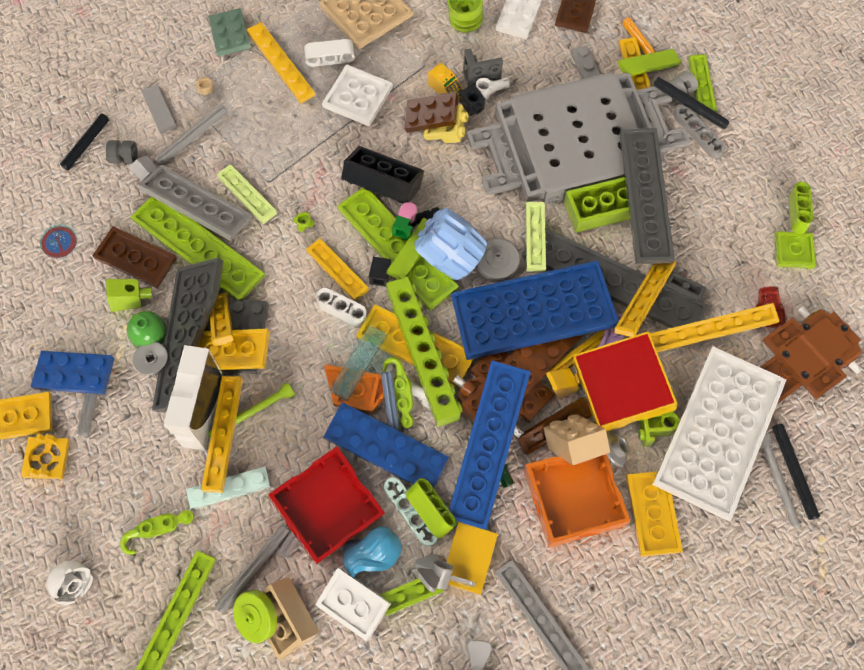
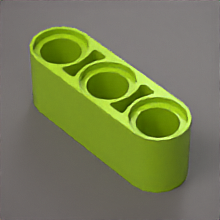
[789,182,814,234]
[405,478,457,538]

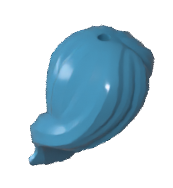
[343,526,402,578]

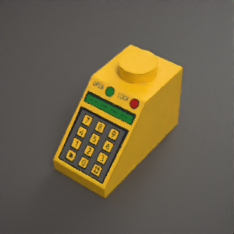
[428,62,463,100]

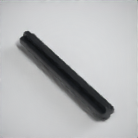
[653,77,729,129]
[772,424,820,520]

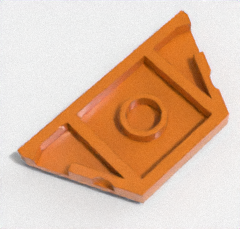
[324,364,395,414]

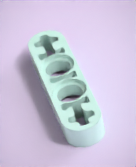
[384,477,438,547]

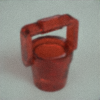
[756,286,786,328]

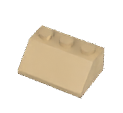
[262,577,320,660]

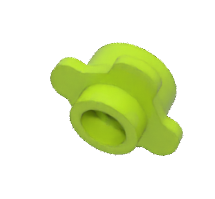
[293,212,315,232]

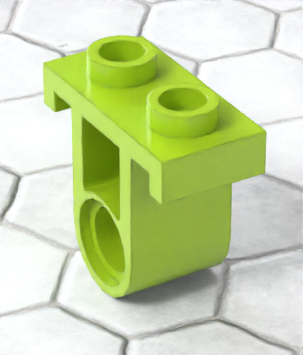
[637,412,680,447]

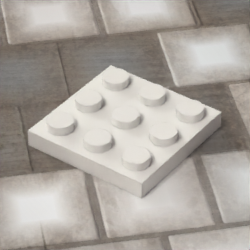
[322,64,393,127]

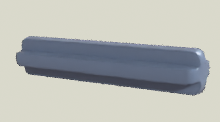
[381,372,400,430]

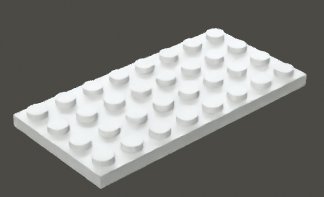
[652,346,787,521]

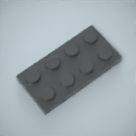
[221,298,269,374]

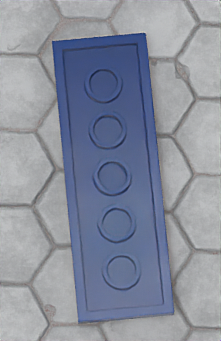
[323,402,449,488]

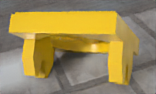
[21,434,70,479]

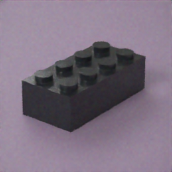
[341,146,424,203]

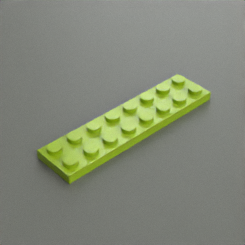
[337,188,459,311]
[131,197,265,301]

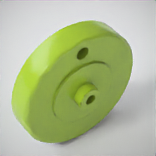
[233,590,277,644]

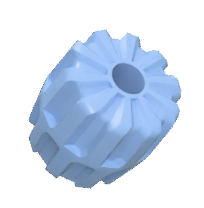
[414,208,487,280]

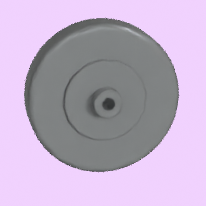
[476,238,520,282]

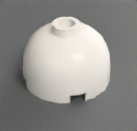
[47,560,93,605]

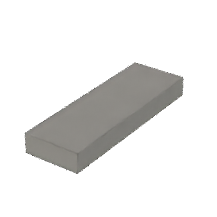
[141,84,176,133]

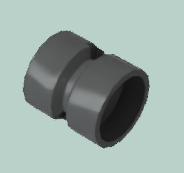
[106,140,138,164]

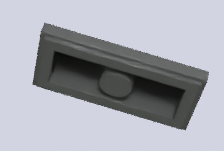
[665,271,707,302]

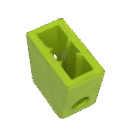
[106,279,152,312]

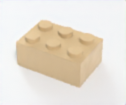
[543,415,610,465]

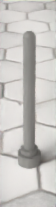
[760,432,800,528]

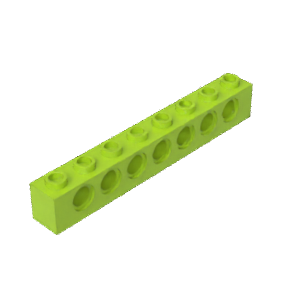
[386,277,462,427]

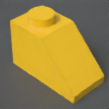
[546,368,581,400]

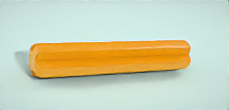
[622,17,656,54]

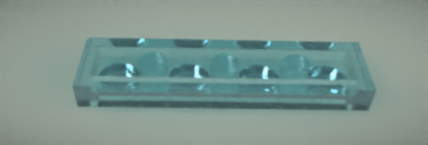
[330,326,387,401]

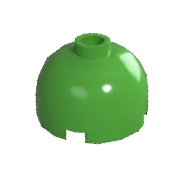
[126,311,167,348]

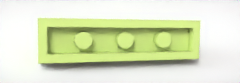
[216,164,277,224]
[526,202,546,272]

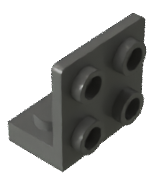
[463,48,503,87]

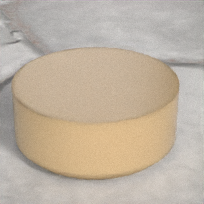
[196,77,214,95]

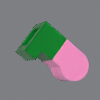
[392,202,417,241]

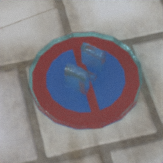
[39,225,77,259]

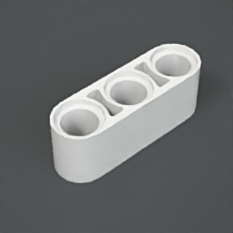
[304,39,355,67]
[316,288,367,327]

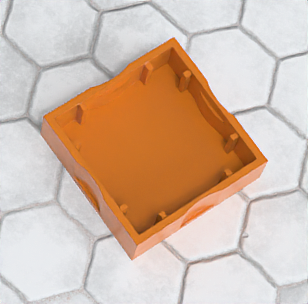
[523,454,630,548]

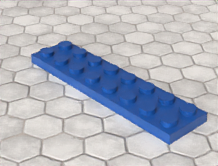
[449,361,531,530]

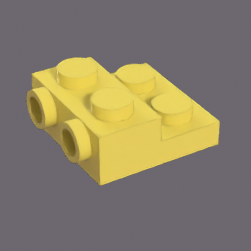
[424,105,469,143]

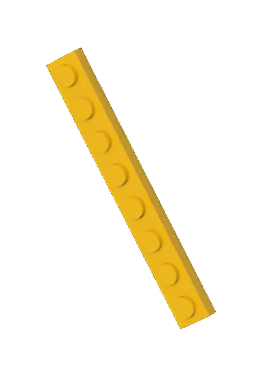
[650,303,779,353]

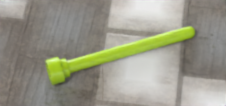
[208,382,295,438]

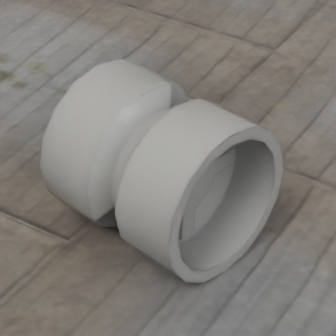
[669,71,698,103]

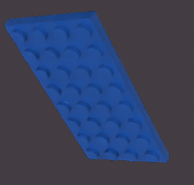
[451,261,619,360]

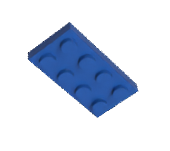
[30,351,115,395]

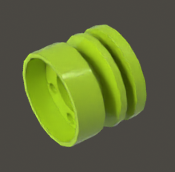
[448,0,484,33]

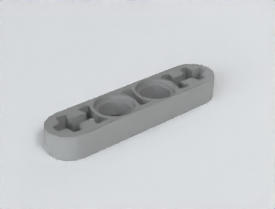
[674,104,726,159]

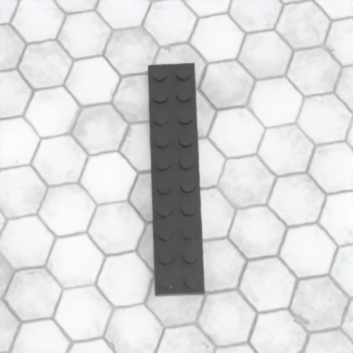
[522,228,708,328]

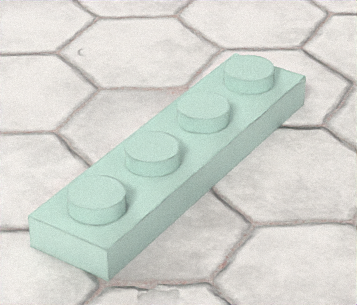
[186,466,271,510]

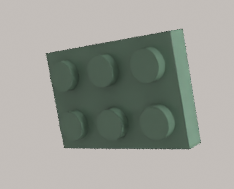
[208,8,251,57]

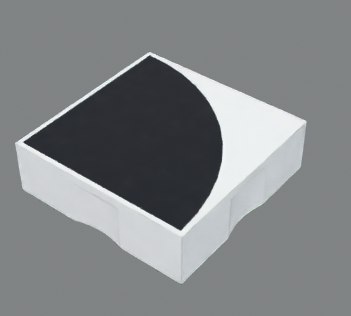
[163,345,224,451]

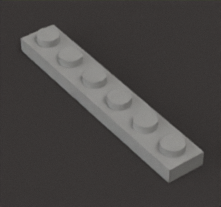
[495,560,589,670]

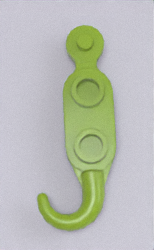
[383,357,414,428]
[120,510,194,555]

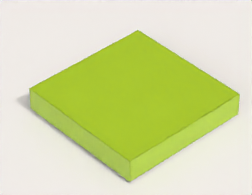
[775,231,816,269]

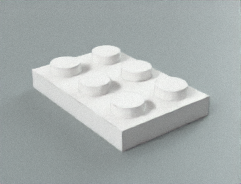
[495,0,542,40]
[315,568,391,641]

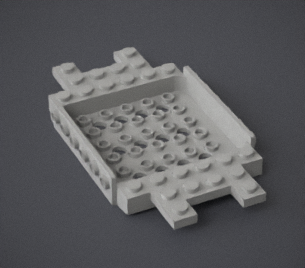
[466,72,691,205]

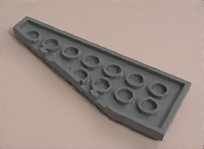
[152,258,223,412]

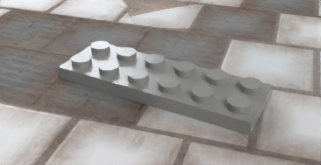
[139,165,252,241]

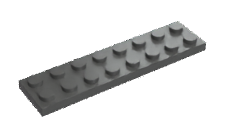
[619,128,675,264]

